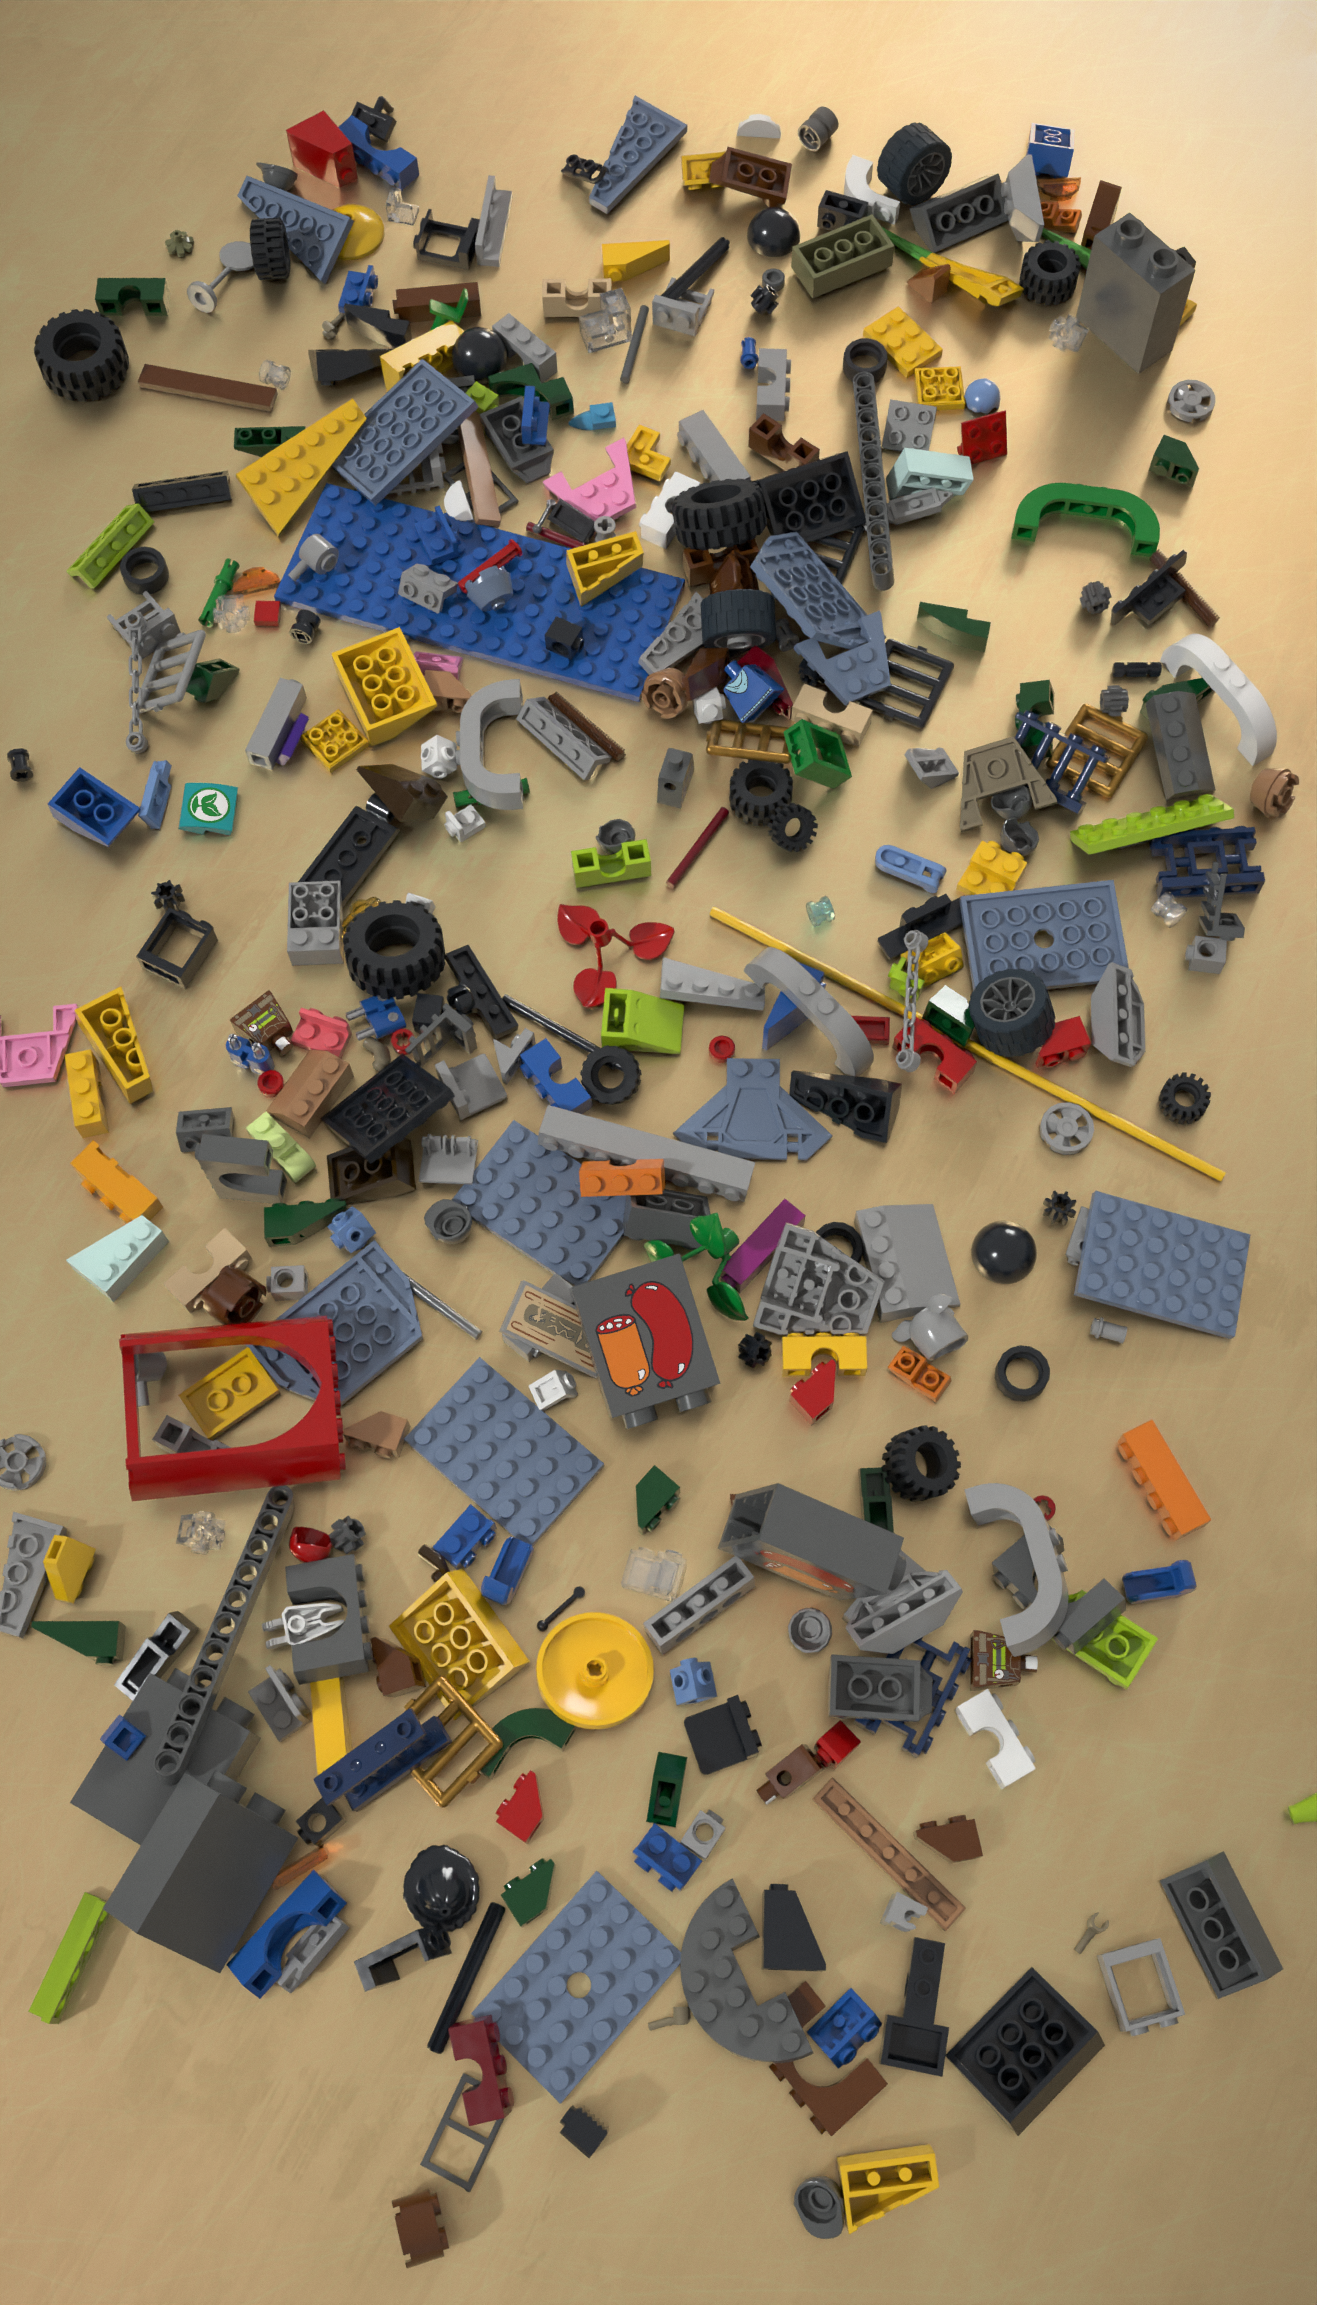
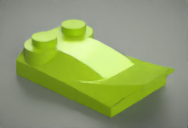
[1051,1589,1158,1689]

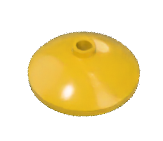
[332,204,384,260]

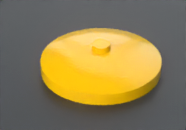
[536,1612,654,1729]

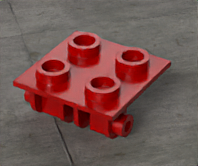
[957,410,1007,465]

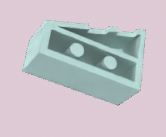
[886,448,974,501]
[66,1215,169,1302]

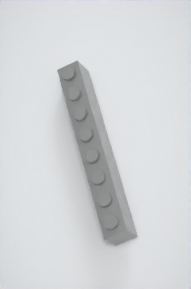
[538,1105,755,1202]

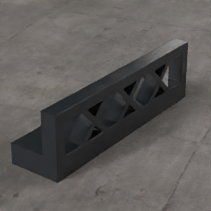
[132,470,232,512]

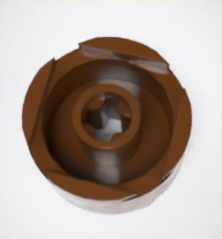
[201,1265,267,1325]
[392,2189,449,2269]

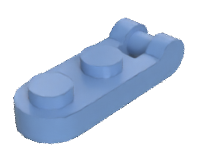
[875,845,947,893]

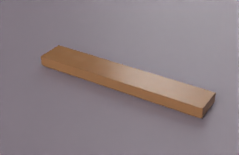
[457,411,501,527]
[812,1777,966,1931]

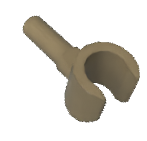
[322,313,345,340]
[1074,1912,1109,1954]
[648,2007,690,2031]

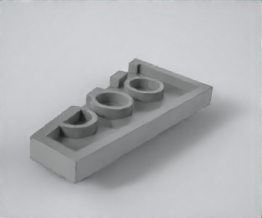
[638,592,705,675]
[660,957,765,1010]
[0,1512,67,1639]

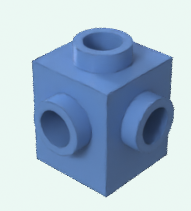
[327,1206,376,1253]
[670,1658,717,1705]

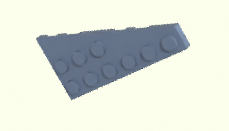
[589,95,687,214]

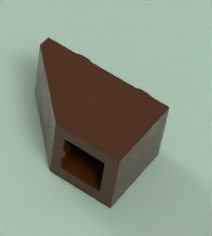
[370,1637,426,1698]
[913,1815,983,1864]

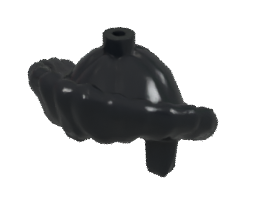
[403,1845,480,1932]

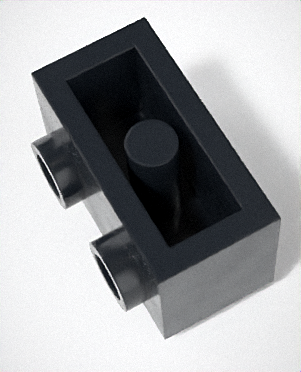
[817,190,869,231]

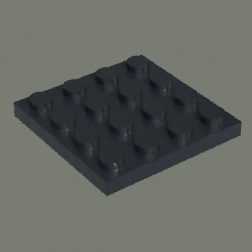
[320,1053,455,1164]

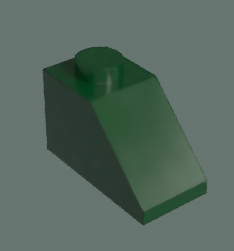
[186,658,240,703]
[922,985,975,1047]
[646,1752,687,1827]

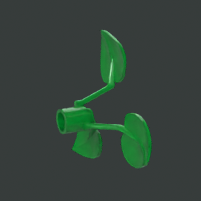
[644,1213,749,1321]

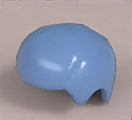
[964,378,1001,414]

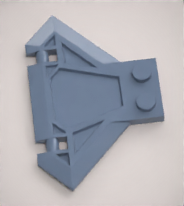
[673,1058,832,1160]

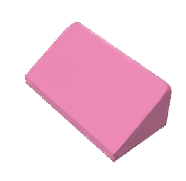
[414,651,463,681]

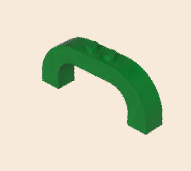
[1011,483,1160,557]

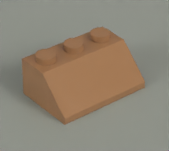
[265,1049,354,1139]

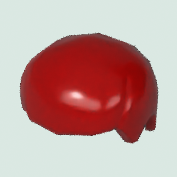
[289,1527,332,1563]

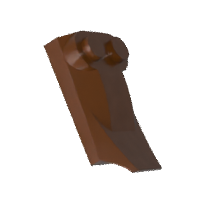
[709,147,792,207]

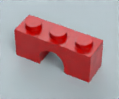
[892,1017,977,1094]

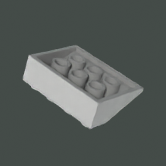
[854,1204,961,1323]

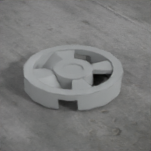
[1168,379,1216,422]
[1040,1102,1094,1155]
[0,1434,46,1491]

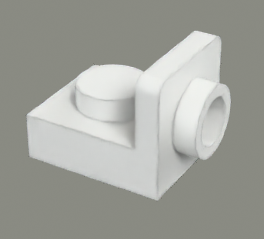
[444,805,486,842]
[529,1370,578,1411]

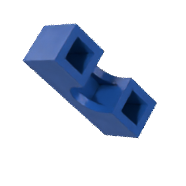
[519,1038,592,1114]

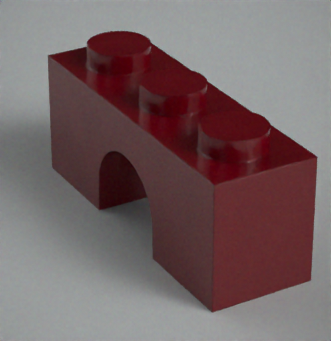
[448,2014,514,2126]

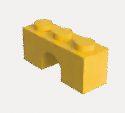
[65,1049,109,1138]
[781,1333,867,1377]

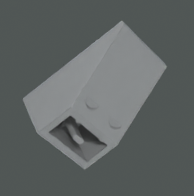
[287,881,344,966]

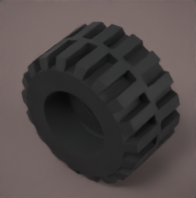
[250,217,290,280]
[1019,241,1080,305]
[729,759,793,826]
[882,1425,961,1502]

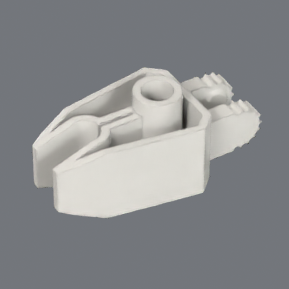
[262,1603,345,1649]

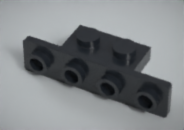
[1111,549,1187,625]
[877,894,965,960]

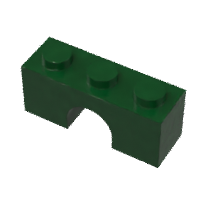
[95,278,170,316]
[1014,679,1055,760]

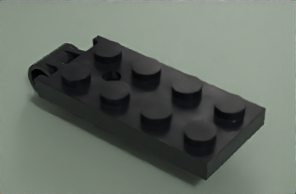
[298,793,400,908]

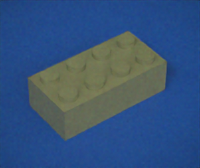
[791,214,894,299]

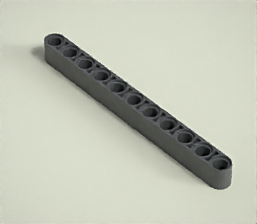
[853,372,895,591]
[153,1485,294,1786]

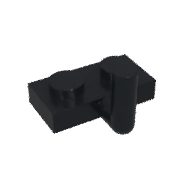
[351,96,397,142]

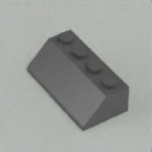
[909,173,1008,253]
[1145,691,1216,801]
[1160,1851,1283,1999]

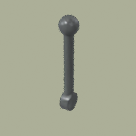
[533,499,556,534]

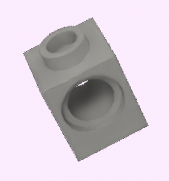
[1185,936,1227,974]
[266,1265,308,1301]
[680,1810,726,1861]

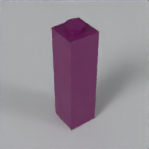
[720,1199,806,1293]

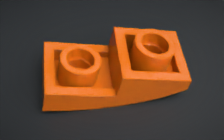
[1040,201,1082,233]
[888,1345,952,1403]

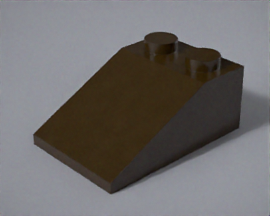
[356,764,448,822]
[327,1138,416,1204]

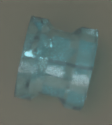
[806,896,835,927]

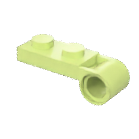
[246,1112,316,1183]

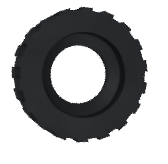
[580,1045,642,1105]

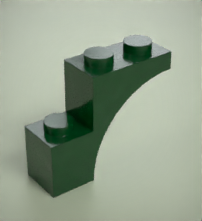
[488,363,574,420]

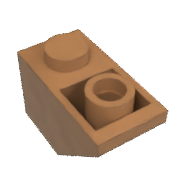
[424,670,471,713]
[343,1411,411,1459]

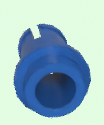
[740,337,759,369]

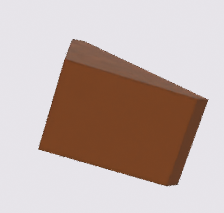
[907,264,951,304]

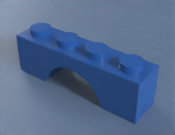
[338,115,419,191]
[226,1870,347,1999]

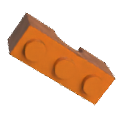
[579,1159,666,1197]

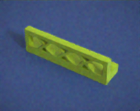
[66,503,155,588]
[28,1892,110,2024]

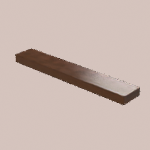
[138,364,278,412]

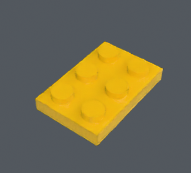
[863,306,943,378]
[178,1347,281,1440]

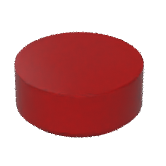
[709,1035,735,1063]
[257,1070,285,1097]

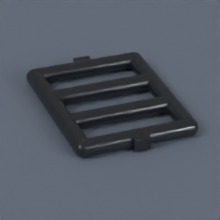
[813,525,864,584]
[857,639,954,728]

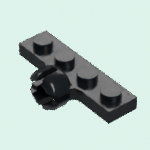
[445,945,519,1040]

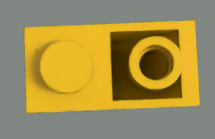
[43,1535,96,1604]

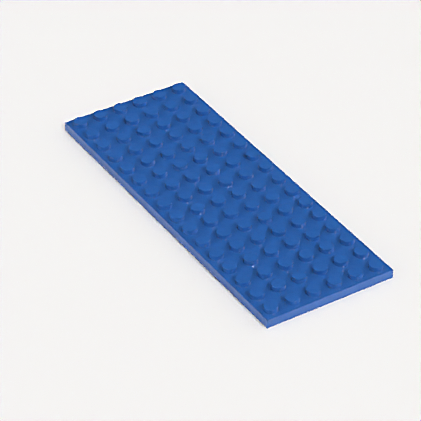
[274,483,685,702]

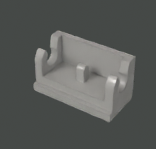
[880,1892,928,1932]

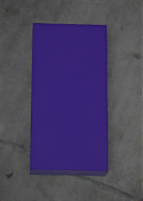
[275,713,309,766]

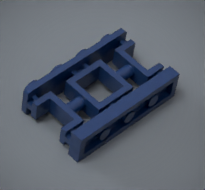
[1149,826,1265,899]
[853,1637,972,1758]

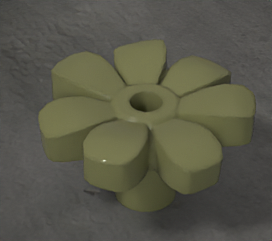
[165,230,194,257]

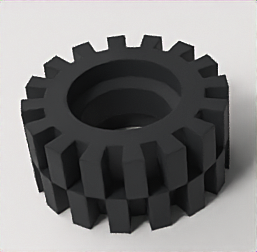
[768,803,818,852]
[1159,1072,1211,1125]

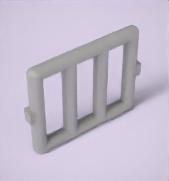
[136,630,206,714]

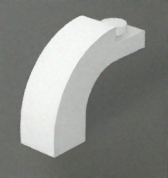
[844,155,900,225]

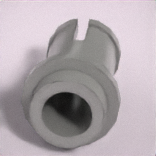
[1090,1317,1127,1344]

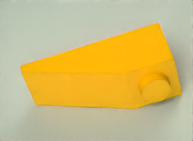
[602,240,670,281]

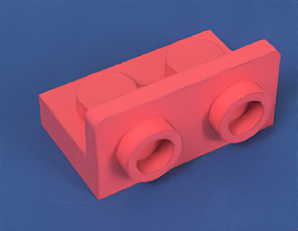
[290,1008,352,1058]

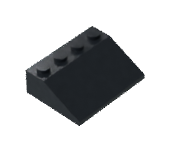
[753,451,866,543]
[945,1967,1105,2136]

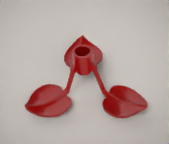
[557,904,675,1008]

